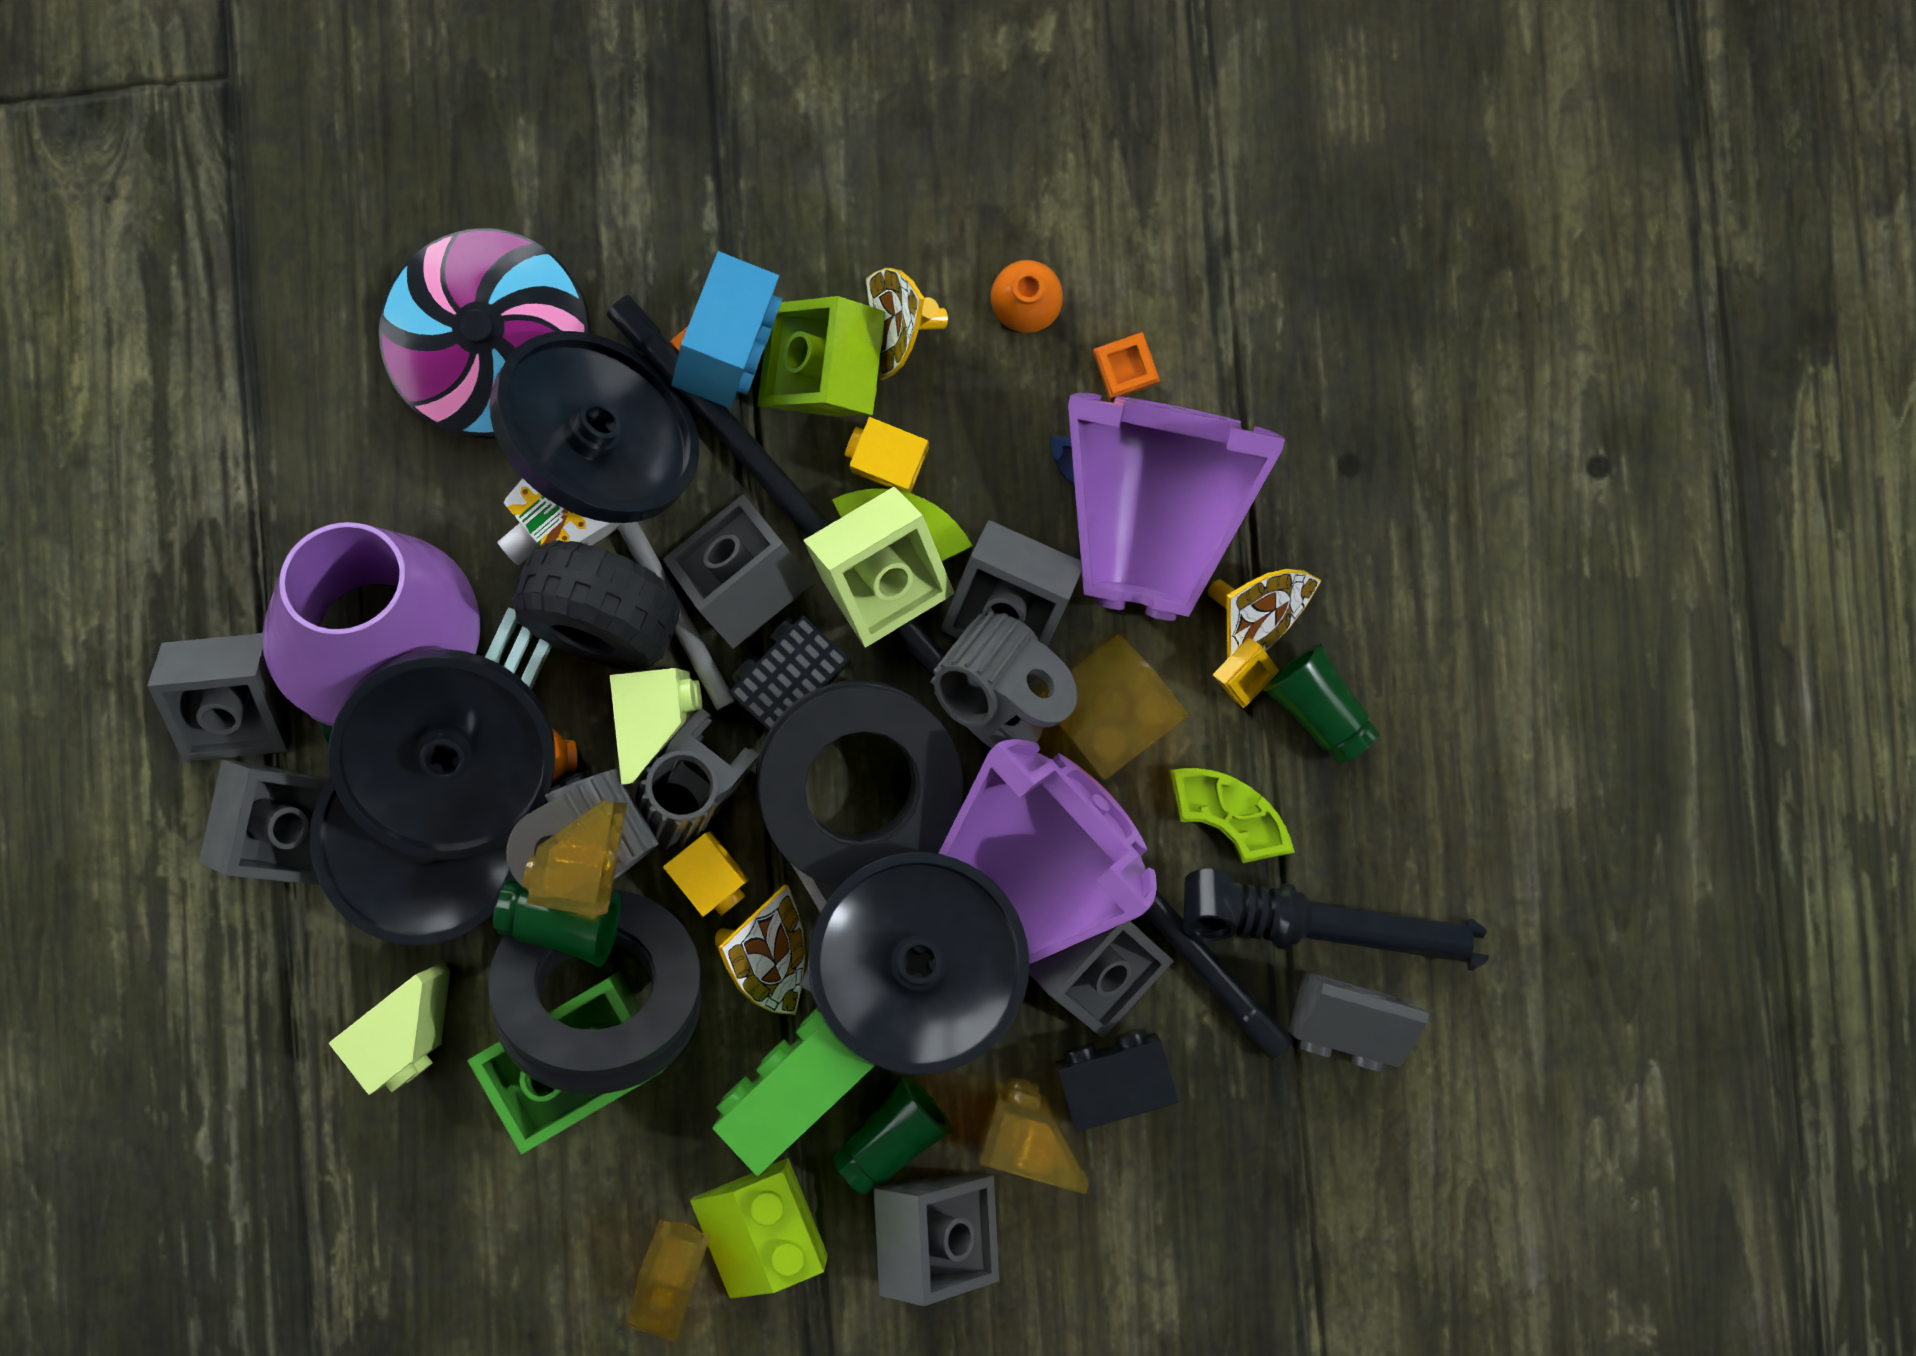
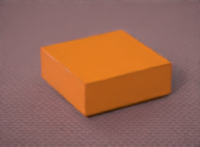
[1092,332,1160,401]

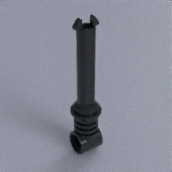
[1183,868,1489,971]

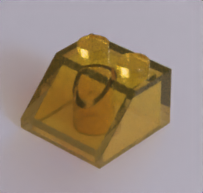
[1038,633,1189,781]
[979,1078,1089,1194]

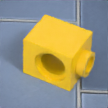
[845,417,929,493]
[663,831,750,917]

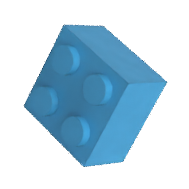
[671,251,783,409]

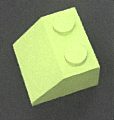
[803,487,955,648]
[610,668,702,784]
[329,962,450,1095]

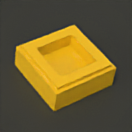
[1213,637,1279,708]

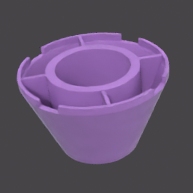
[262,522,480,726]

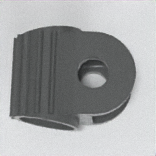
[931,611,1077,748]
[634,709,759,850]
[506,768,658,897]

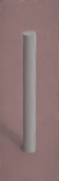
[617,522,735,711]

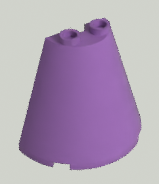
[1068,393,1285,621]
[938,739,1157,964]

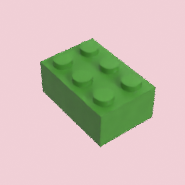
[467,971,668,1155]
[712,1008,874,1177]

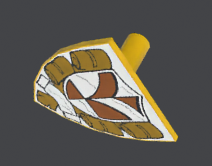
[866,268,948,381]
[1208,569,1321,659]
[715,885,805,1015]

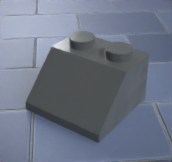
[662,494,815,649]
[940,520,1082,647]
[147,633,289,762]
[199,759,329,885]
[1029,921,1173,1038]
[1288,970,1430,1072]
[874,1174,999,1306]

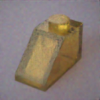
[523,801,627,916]
[627,1219,710,1343]

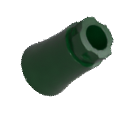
[1263,644,1379,765]
[493,881,621,967]
[832,1076,953,1195]

